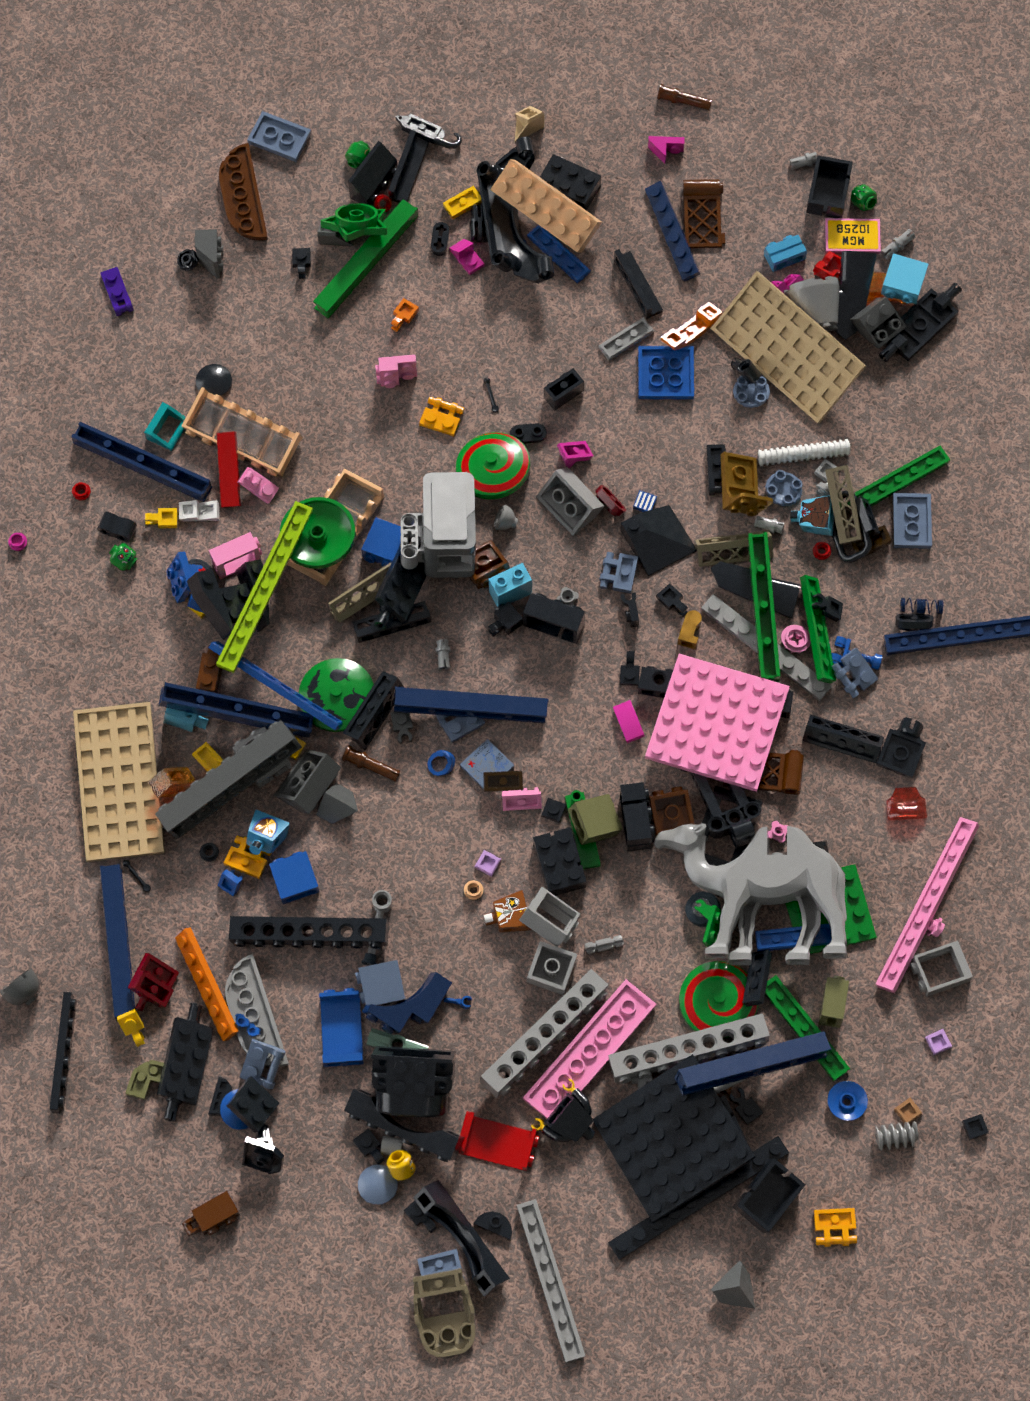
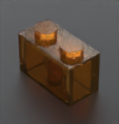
[149,767,196,798]

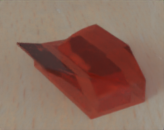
[886,787,927,820]

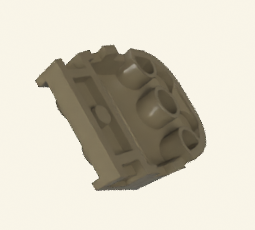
[413,1268,475,1357]

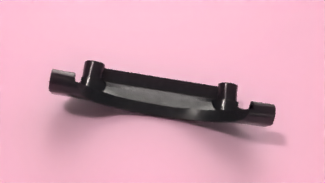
[476,137,554,284]

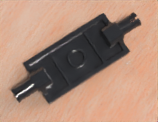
[879,283,962,362]
[374,538,427,630]
[157,1003,213,1122]

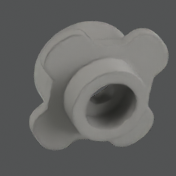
[557,587,579,607]

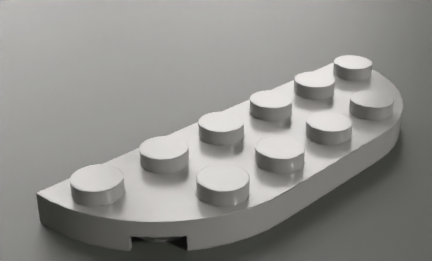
[225,954,289,1067]

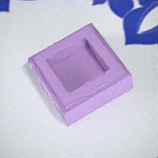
[475,850,501,877]
[925,1029,952,1055]

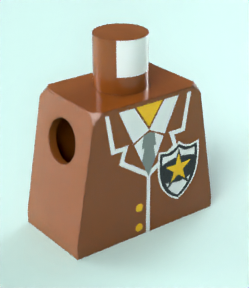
[483,890,531,932]

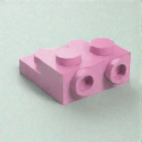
[375,355,417,388]

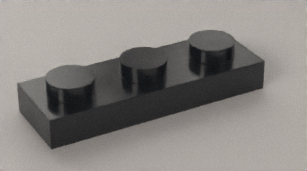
[742,950,772,1007]

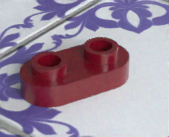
[595,485,626,517]

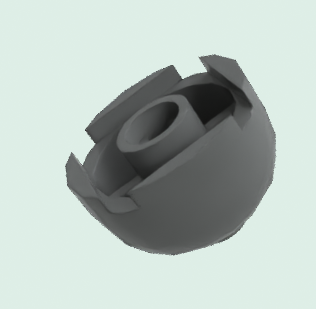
[0,968,40,1005]

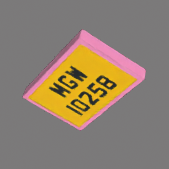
[825,218,881,254]

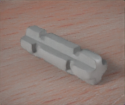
[585,935,624,954]

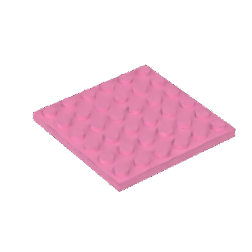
[645,654,790,792]

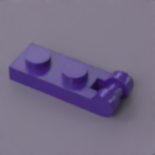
[100,267,134,316]

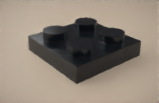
[226,1076,279,1133]

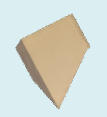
[514,106,544,143]

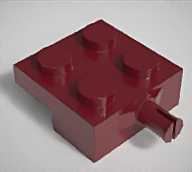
[128,953,179,1012]

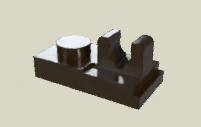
[851,525,892,556]
[483,771,523,792]

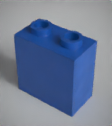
[361,517,409,567]
[269,851,320,904]

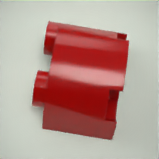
[813,251,841,281]

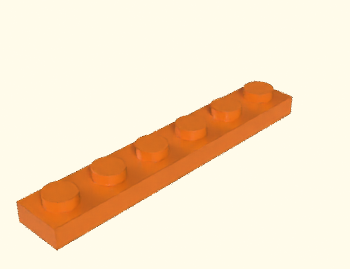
[175,927,239,1041]

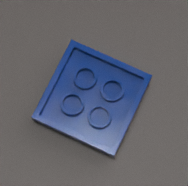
[638,346,694,399]

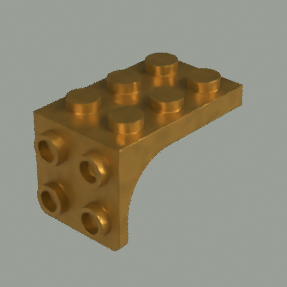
[721,452,773,516]

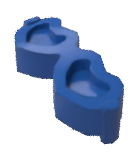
[235,1013,261,1037]

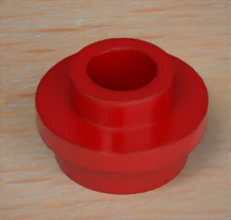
[374,194,392,212]
[72,482,91,501]
[812,542,832,560]

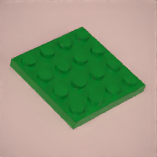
[785,864,877,955]

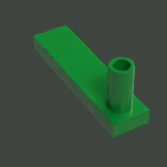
[565,790,601,870]

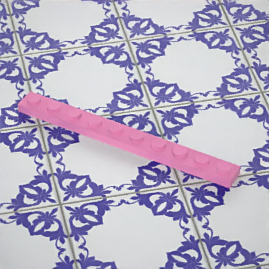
[876,817,979,994]

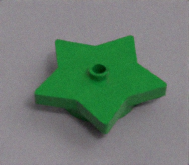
[320,203,387,241]

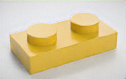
[443,185,482,220]

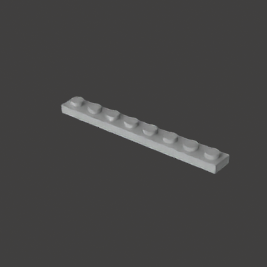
[701,594,832,701]
[517,1199,585,1363]

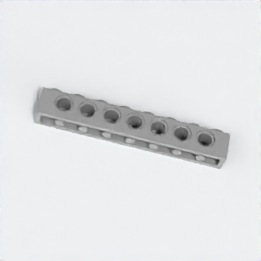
[480,969,608,1098]
[608,1013,770,1084]

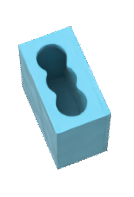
[881,253,928,304]
[489,563,532,607]

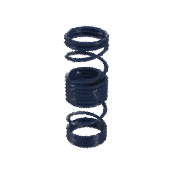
[900,598,944,615]

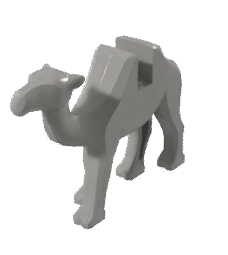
[654,824,847,965]

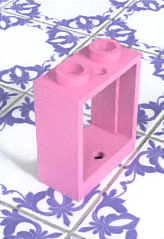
[209,532,262,580]

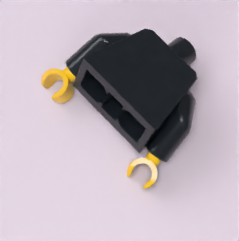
[531,1079,595,1142]

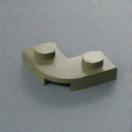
[125,1060,164,1100]

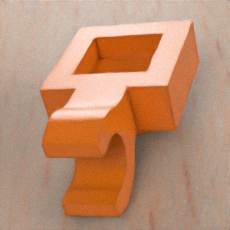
[391,298,419,332]

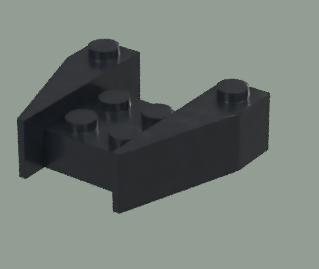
[187,559,270,640]

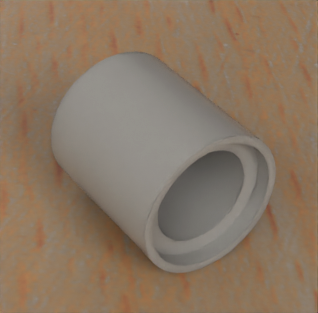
[381,1136,403,1155]

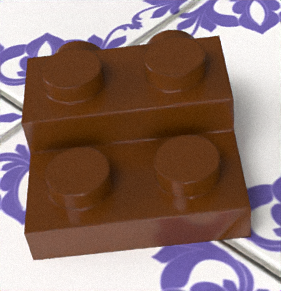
[469,540,510,590]
[649,786,695,835]

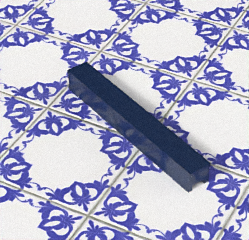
[71,422,212,502]
[158,682,314,738]
[394,687,549,723]
[100,864,135,1022]
[674,1031,831,1096]

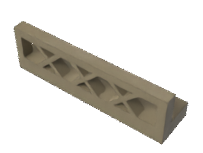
[825,465,863,544]
[695,530,774,567]
[328,562,391,623]

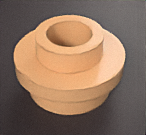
[464,880,483,900]

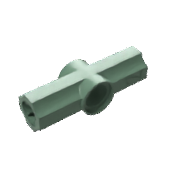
[367,1028,429,1049]

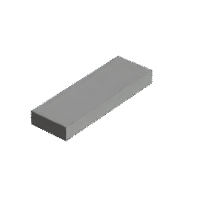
[599,317,654,361]

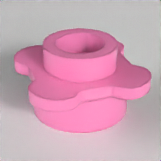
[768,821,788,843]
[927,918,945,937]

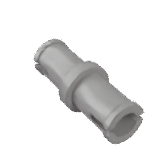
[881,229,916,260]

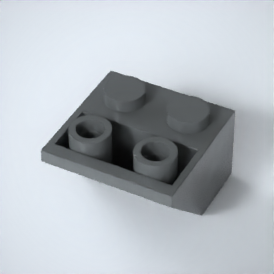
[195,229,224,278]
[850,297,907,348]

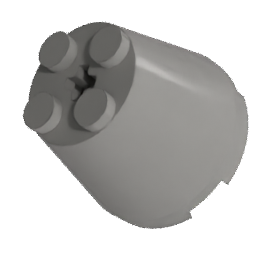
[784,276,840,331]

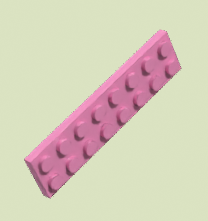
[523,979,656,1119]

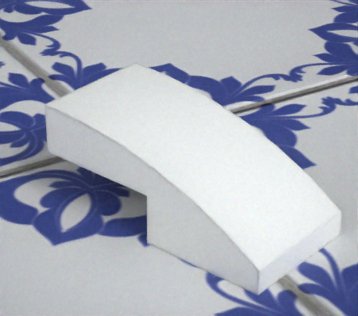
[179,500,219,522]

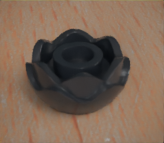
[177,249,198,271]

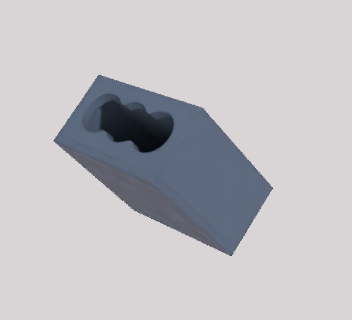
[355,960,405,1005]

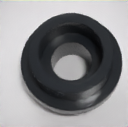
[199,843,219,862]

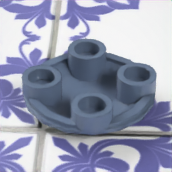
[733,376,770,408]
[765,470,803,506]
[358,1165,398,1205]

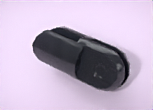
[469,204,488,242]

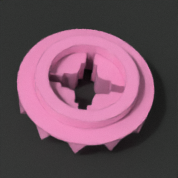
[781,625,811,654]

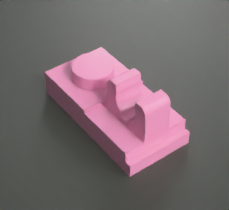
[238,467,279,504]
[502,787,542,811]

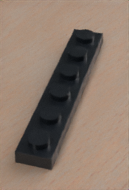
[50,992,77,1114]

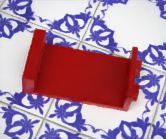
[458,1111,540,1172]

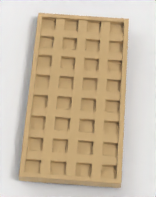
[710,271,866,423]
[73,702,165,862]

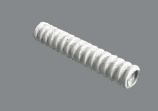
[757,439,850,466]

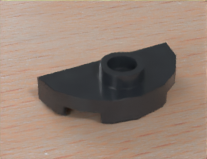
[208,1076,233,1116]
[473,1211,512,1241]

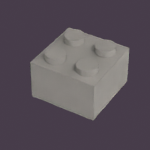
[526,941,577,995]

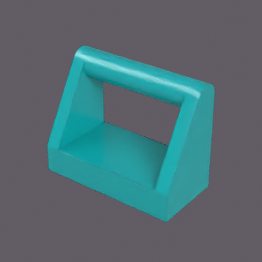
[144,402,186,451]

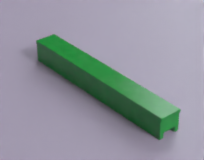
[313,199,418,319]
[747,532,780,682]

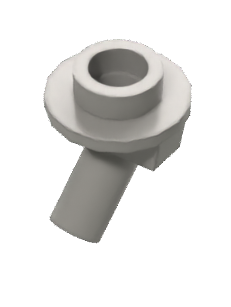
[816,482,830,497]

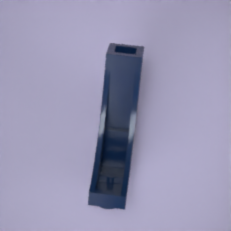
[362,972,452,1034]

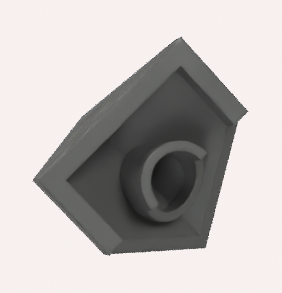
[317,218,354,247]
[316,783,358,824]
[711,1261,755,1309]

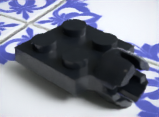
[876,717,926,779]

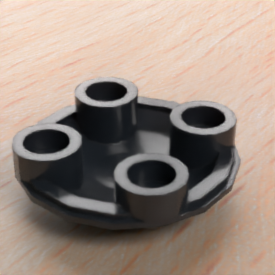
[195,364,232,396]

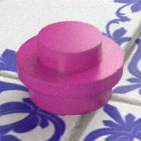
[8,533,27,551]

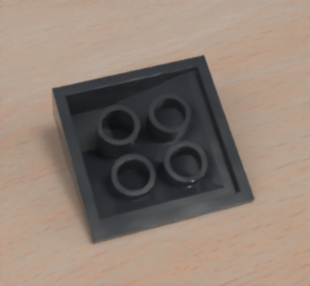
[620,505,697,576]

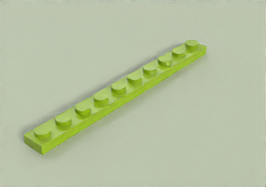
[216,501,313,673]

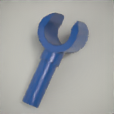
[444,996,472,1009]

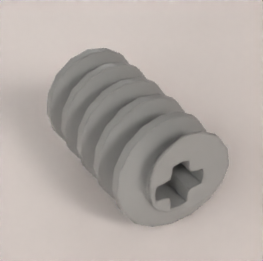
[875,1121,918,1151]

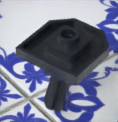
[242,1123,284,1174]

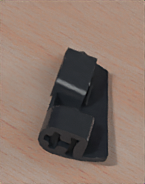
[836,251,877,340]
[711,561,801,619]

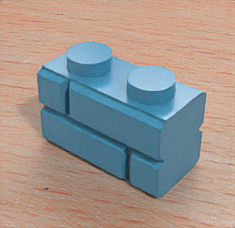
[764,235,807,272]

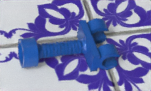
[831,636,883,670]

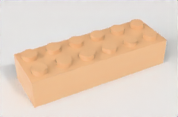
[490,159,602,252]

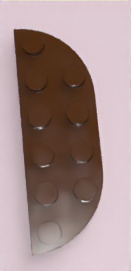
[219,143,268,241]

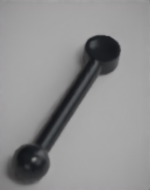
[483,377,499,412]
[123,860,151,892]

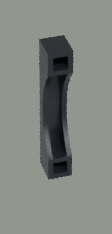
[344,1088,465,1162]
[413,1180,510,1297]

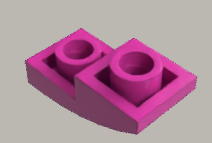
[771,274,804,293]
[613,700,645,743]

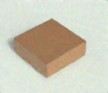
[894,1097,922,1123]

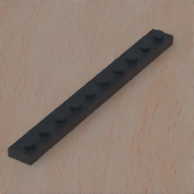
[608,1136,789,1260]

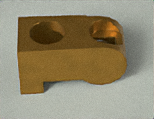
[677,610,702,650]

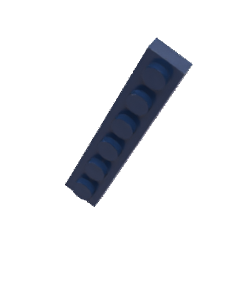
[645,181,700,282]

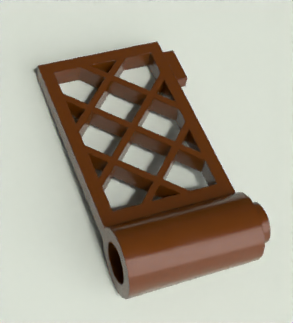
[683,179,725,248]
[723,750,804,795]

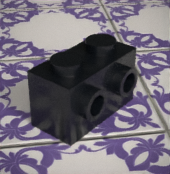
[544,368,584,411]

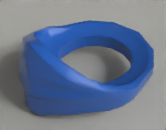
[427,750,455,776]

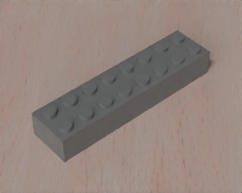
[155,721,302,839]

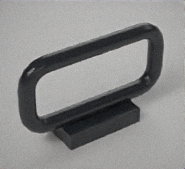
[832,490,880,563]

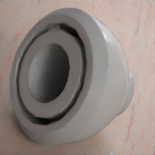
[494,505,518,530]

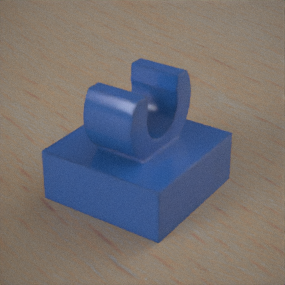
[218,869,243,896]

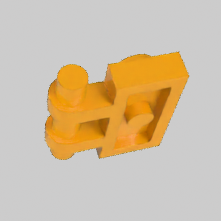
[419,397,465,437]
[223,835,272,879]
[813,1208,857,1247]

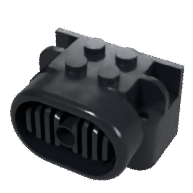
[371,1046,456,1118]

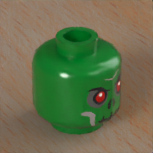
[109,543,138,571]

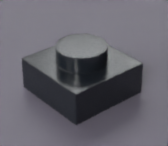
[541,798,566,823]
[962,1114,989,1141]

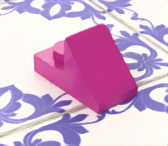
[648,136,685,164]
[449,239,484,275]
[557,441,593,469]

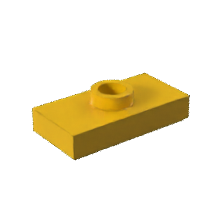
[192,742,223,772]

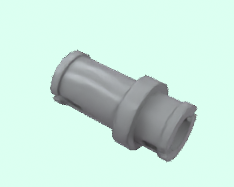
[789,152,817,170]
[754,515,785,534]
[435,639,451,670]

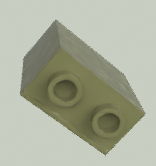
[568,794,623,845]
[818,976,849,1028]

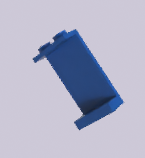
[319,988,364,1067]

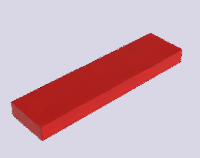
[216,431,241,508]

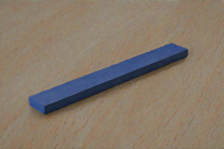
[208,641,343,730]

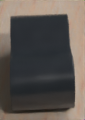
[97,512,137,542]

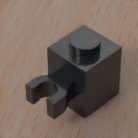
[488,602,523,637]

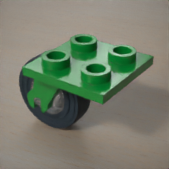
[685,891,722,947]

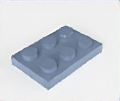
[247,111,311,162]
[893,493,932,549]

